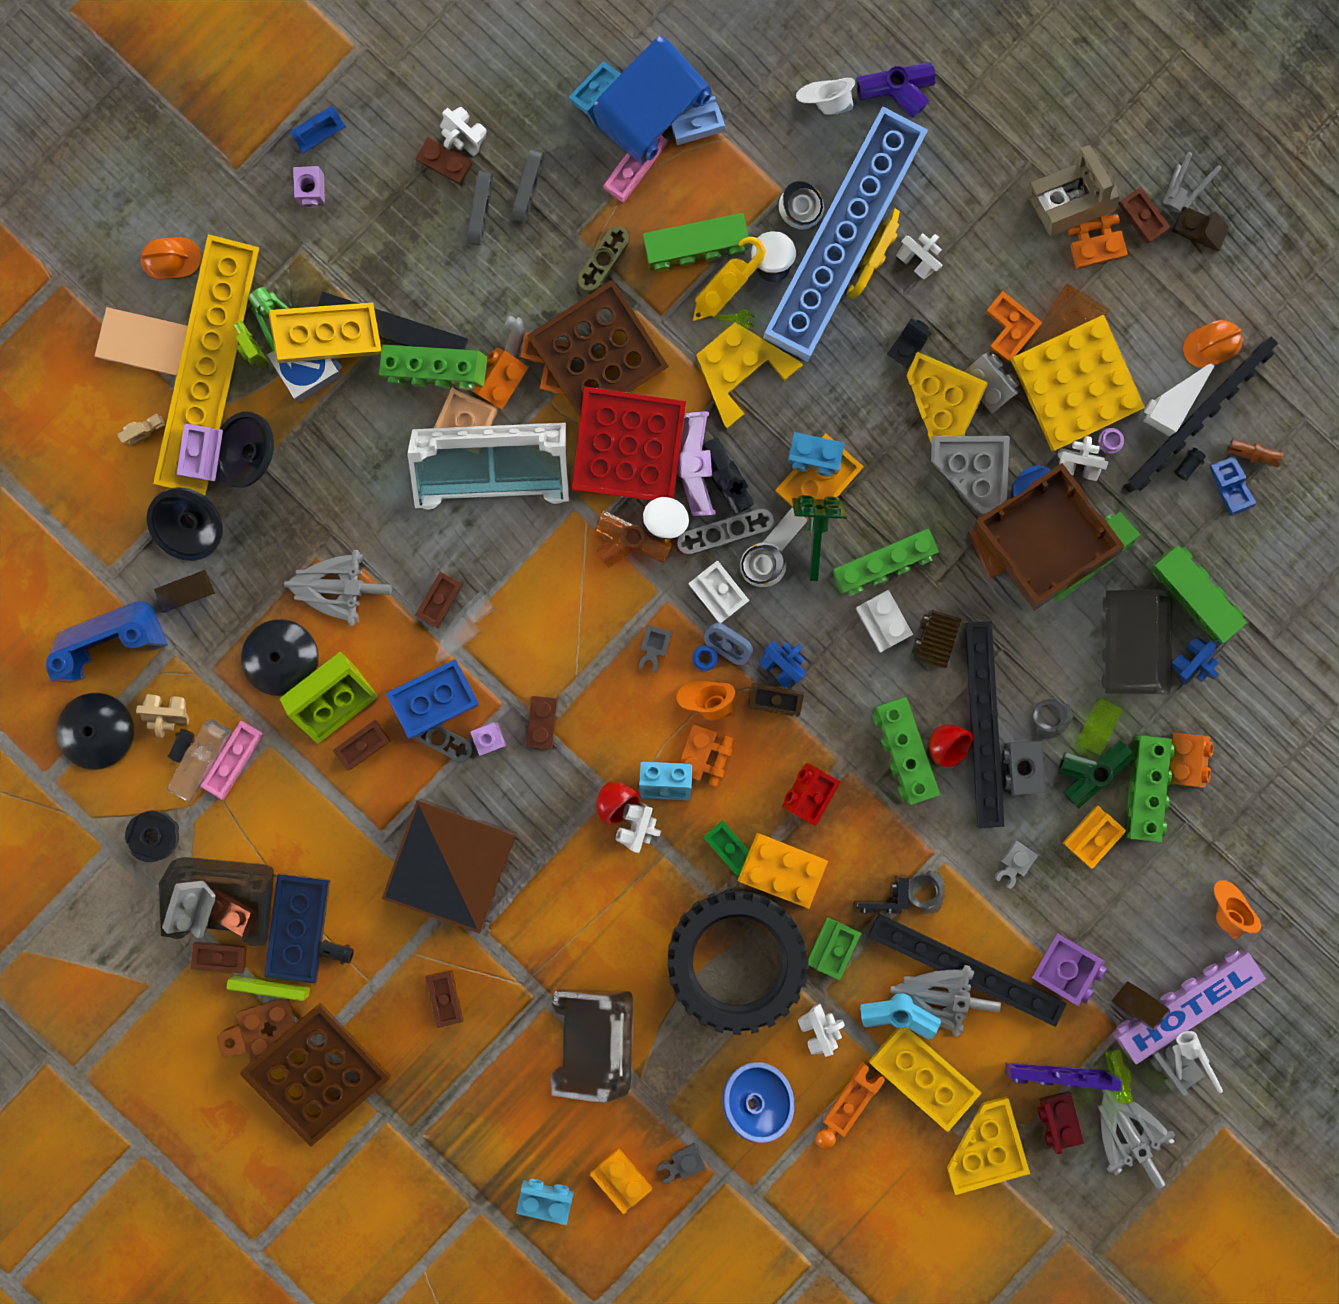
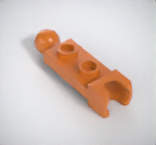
[816,1062,885,1150]

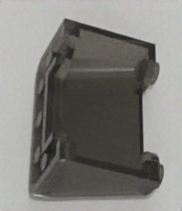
[159,857,274,946]
[550,989,633,1103]

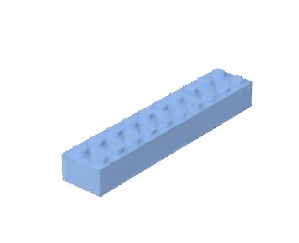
[763,106,928,362]

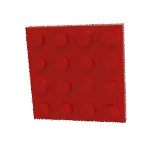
[571,386,686,501]

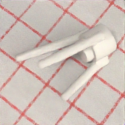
[1173,1031,1223,1093]

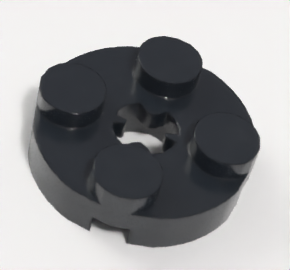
[125,810,179,862]

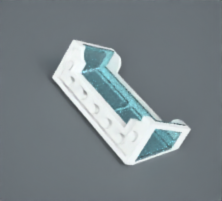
[408,423,569,509]

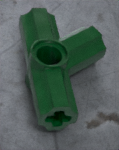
[1058,740,1136,809]

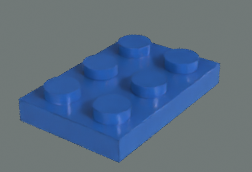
[386,659,479,740]

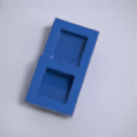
[1210,456,1256,516]

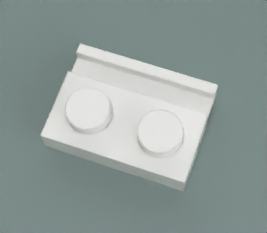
[688,560,749,623]
[855,590,913,653]

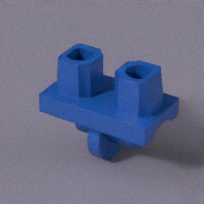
[1171,637,1219,686]
[759,640,806,688]

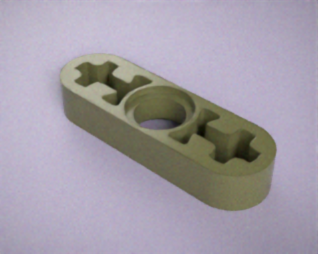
[578,226,629,293]

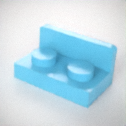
[639,762,692,801]
[516,1179,574,1225]

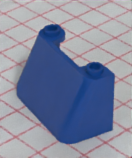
[593,36,712,165]
[46,601,168,683]

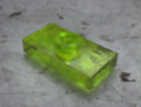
[1105,1050,1133,1104]

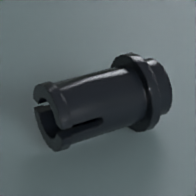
[1173,447,1206,481]
[167,728,195,763]
[319,940,354,965]

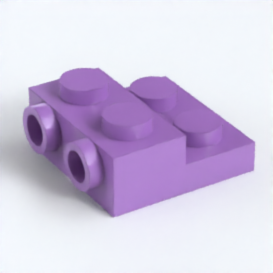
[1032,933,1107,1006]

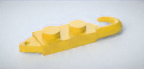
[846,208,900,300]
[693,237,766,321]

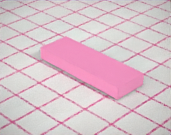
[603,135,668,203]
[200,721,264,800]

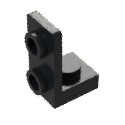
[887,319,932,369]
[854,875,909,914]

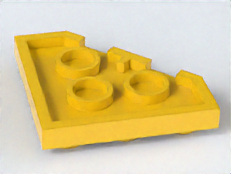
[907,352,988,443]
[947,1096,1030,1195]

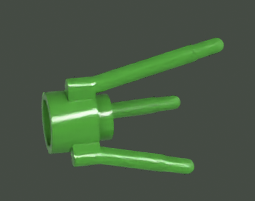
[248,287,289,351]

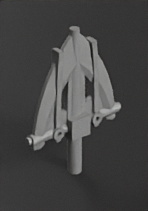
[284,550,392,626]
[890,965,1001,1037]
[1097,1089,1175,1189]

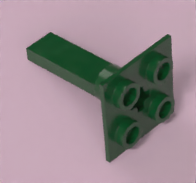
[792,495,847,581]

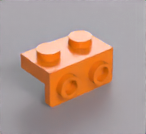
[471,347,529,410]
[1170,733,1213,788]

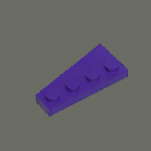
[1005,1063,1122,1091]

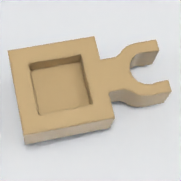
[117,414,166,447]

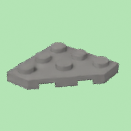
[931,436,1010,514]

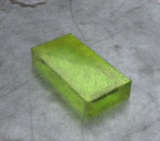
[1076,698,1124,755]

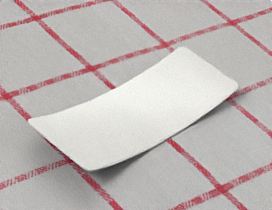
[762,508,807,551]

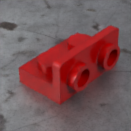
[782,763,841,826]

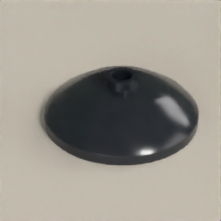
[216,412,274,488]
[146,487,223,561]
[241,619,319,696]
[56,693,134,770]

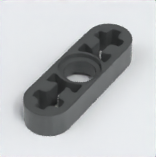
[512,149,544,223]
[468,171,493,246]
[414,725,473,762]

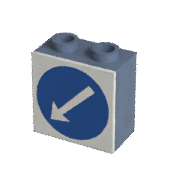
[267,350,343,403]

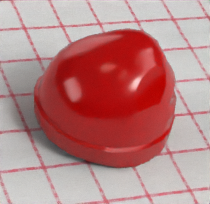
[928,725,973,767]
[596,781,641,825]

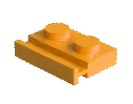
[1062,805,1126,869]
[590,1148,652,1215]

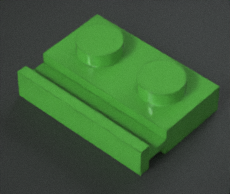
[807,916,861,980]

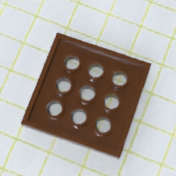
[527,280,669,417]
[240,1002,390,1147]

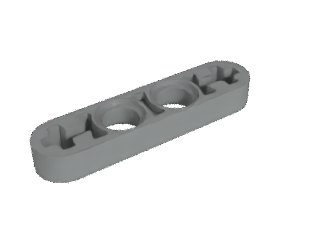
[677,509,774,555]

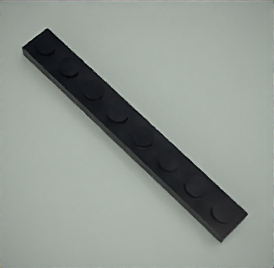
[1123,336,1278,493]
[965,621,1005,828]
[868,913,1067,1027]

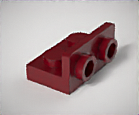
[1037,1091,1084,1155]

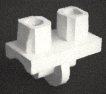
[440,107,487,157]
[896,233,943,279]
[1057,436,1108,481]
[615,802,661,853]
[798,1004,845,1057]

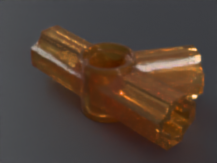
[595,511,674,568]

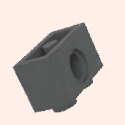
[1002,741,1045,795]

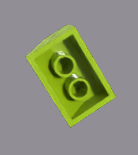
[279,651,378,744]

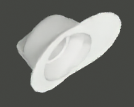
[796,78,855,115]

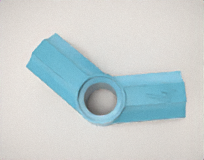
[860,993,941,1039]

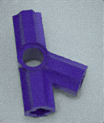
[856,62,936,118]

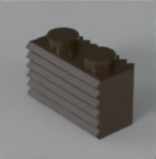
[912,610,962,669]
[748,683,804,717]

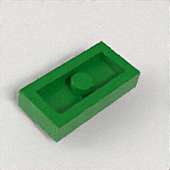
[703,820,749,876]

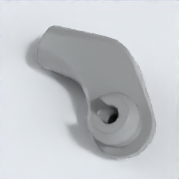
[504,316,524,358]

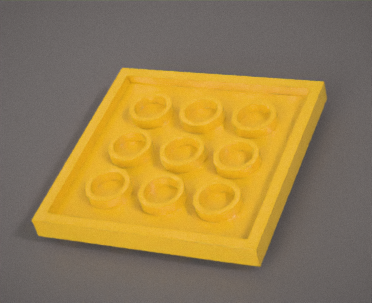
[1010,315,1145,451]

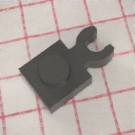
[639,625,672,673]
[657,1143,706,1184]

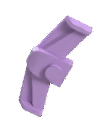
[677,412,716,516]

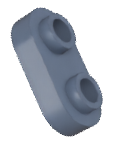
[704,623,753,665]

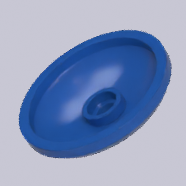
[722,1062,795,1143]

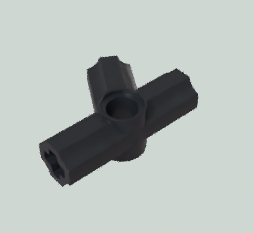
[702,437,754,515]

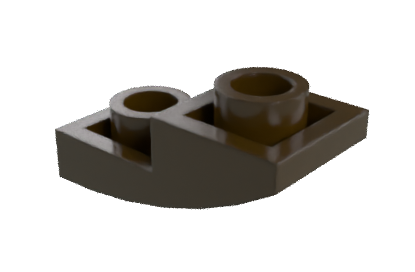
[154,570,215,613]
[1111,981,1170,1032]

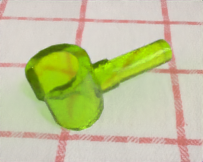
[717,309,755,329]

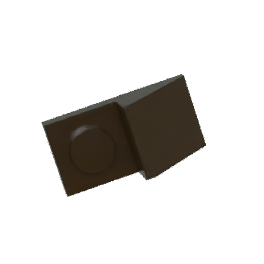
[1172,207,1229,251]

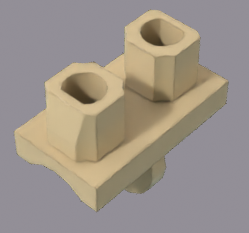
[136,694,190,738]

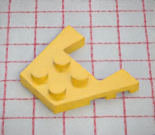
[696,322,803,430]

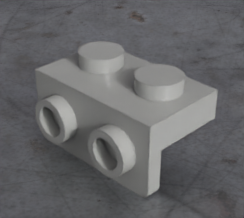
[963,352,1020,414]

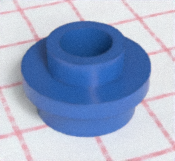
[692,645,718,671]

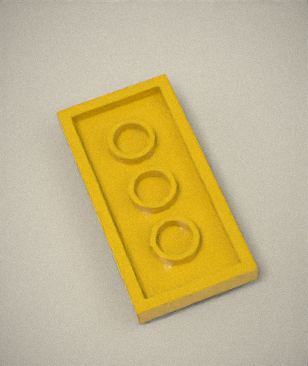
[269,303,382,363]
[869,1027,981,1132]

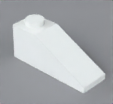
[1143,364,1214,436]

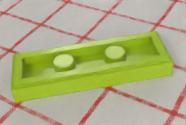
[226,976,310,1001]

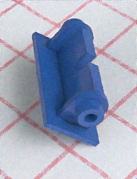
[290,105,346,153]

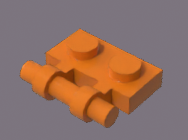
[1067,214,1128,270]
[679,724,734,787]

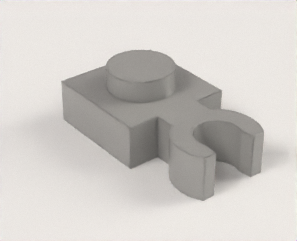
[995,840,1038,889]

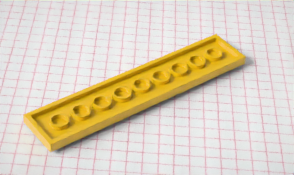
[153,234,259,496]

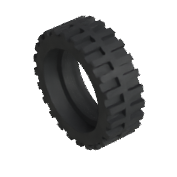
[668,889,808,1035]

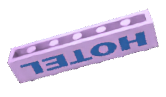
[1112,949,1266,1064]

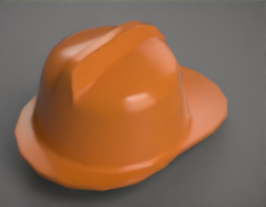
[141,237,202,279]
[1183,320,1243,368]
[676,681,736,721]
[1214,880,1261,939]

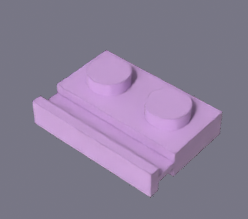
[177,423,223,482]

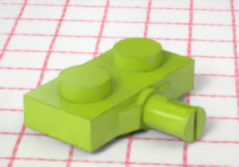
[233,321,270,369]

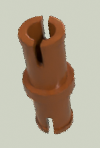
[1227,438,1283,468]

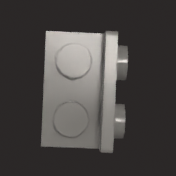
[162,881,215,938]
[1149,1039,1205,1097]

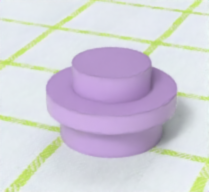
[1098,428,1124,454]

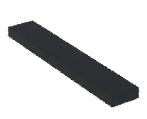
[317,291,468,350]

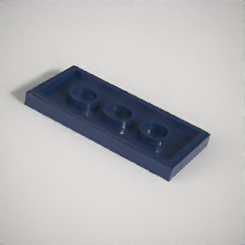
[264,874,330,983]

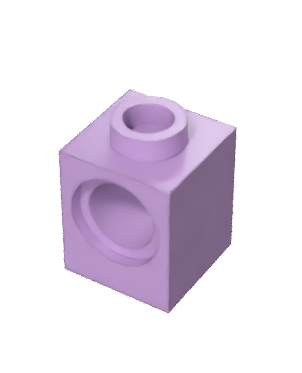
[293,166,325,208]
[470,722,506,756]

